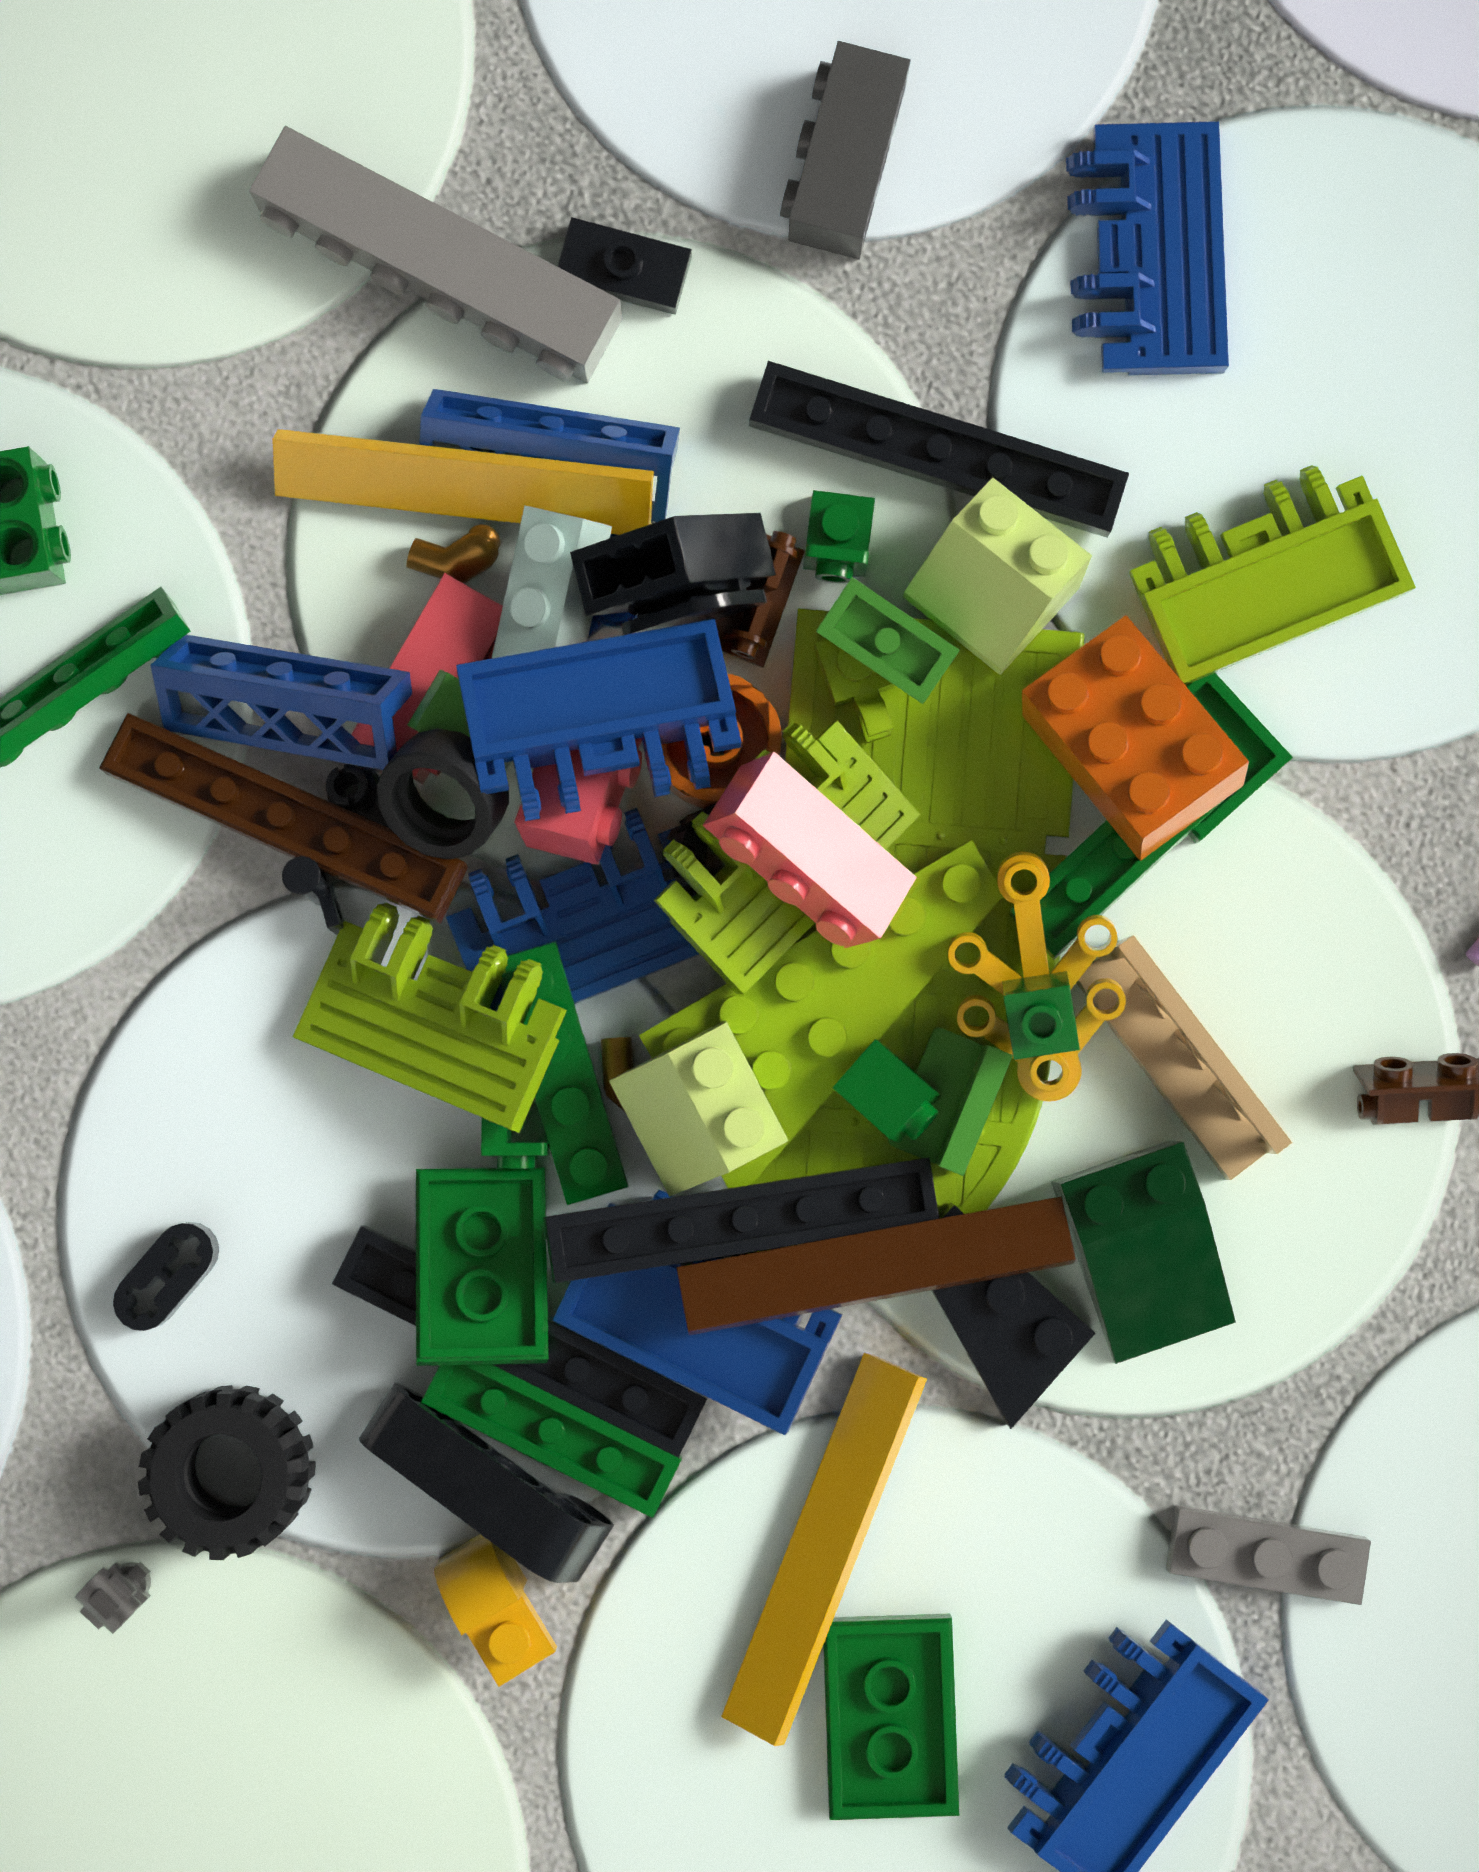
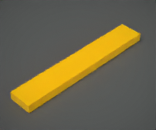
[272,429,654,535]
[721,1353,927,1746]

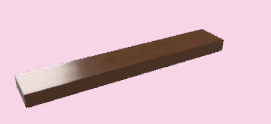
[99,712,468,924]
[677,1196,1076,1335]

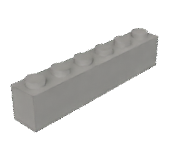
[249,125,623,384]

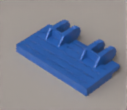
[1066,121,1229,376]
[456,619,742,821]
[446,808,700,1012]
[552,1189,843,1435]
[1004,1619,1269,1872]

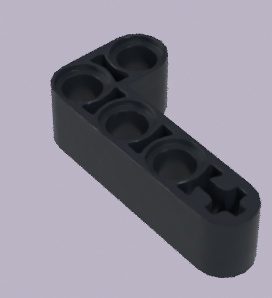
[359,1383,614,1583]

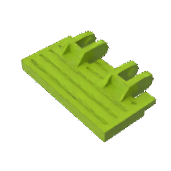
[1129,465,1416,685]
[654,720,921,995]
[292,902,567,1133]

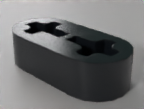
[113,1222,219,1331]

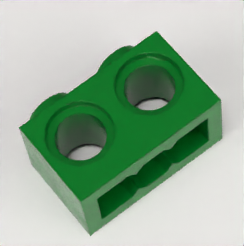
[0,446,71,595]

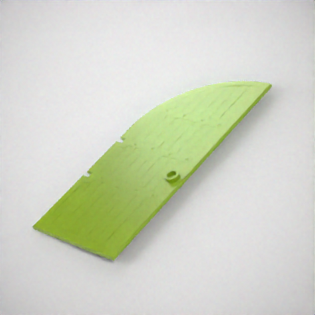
[744,608,1085,1255]

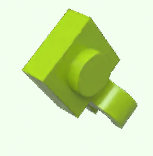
[814,639,895,744]

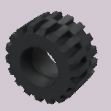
[138,1385,316,1561]

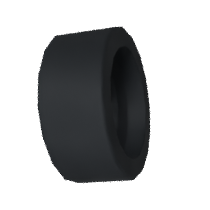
[377,728,510,860]

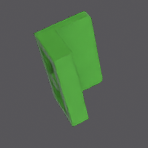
[816,577,960,704]
[888,1027,1013,1176]

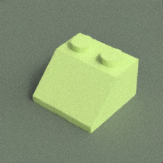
[903,478,1092,675]
[609,1020,789,1197]

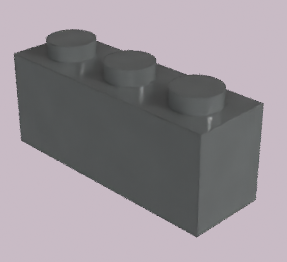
[780,41,911,260]

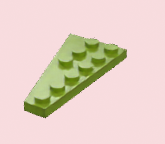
[638,840,1003,1188]

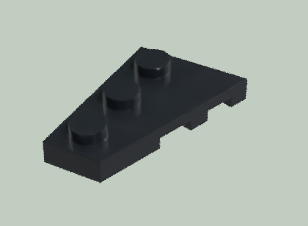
[931,1202,1096,1429]

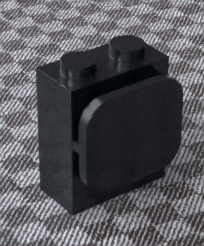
[570,513,776,635]

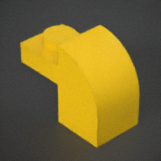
[434,1534,557,1687]

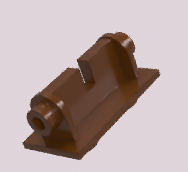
[715,531,805,668]
[1353,1053,1479,1125]

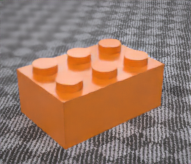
[1022,615,1249,861]

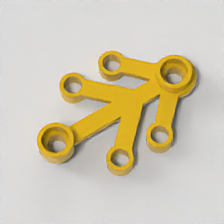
[948,851,1126,1102]

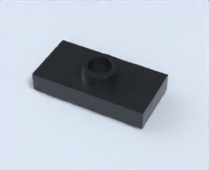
[557,217,692,315]

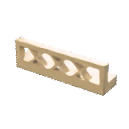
[1076,935,1293,1180]

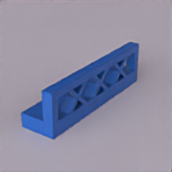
[419,389,680,522]
[150,634,412,770]

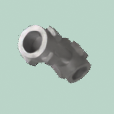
[74,1561,151,1634]

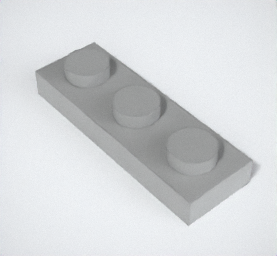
[1166,1505,1371,1605]

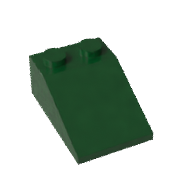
[1051,1140,1236,1364]

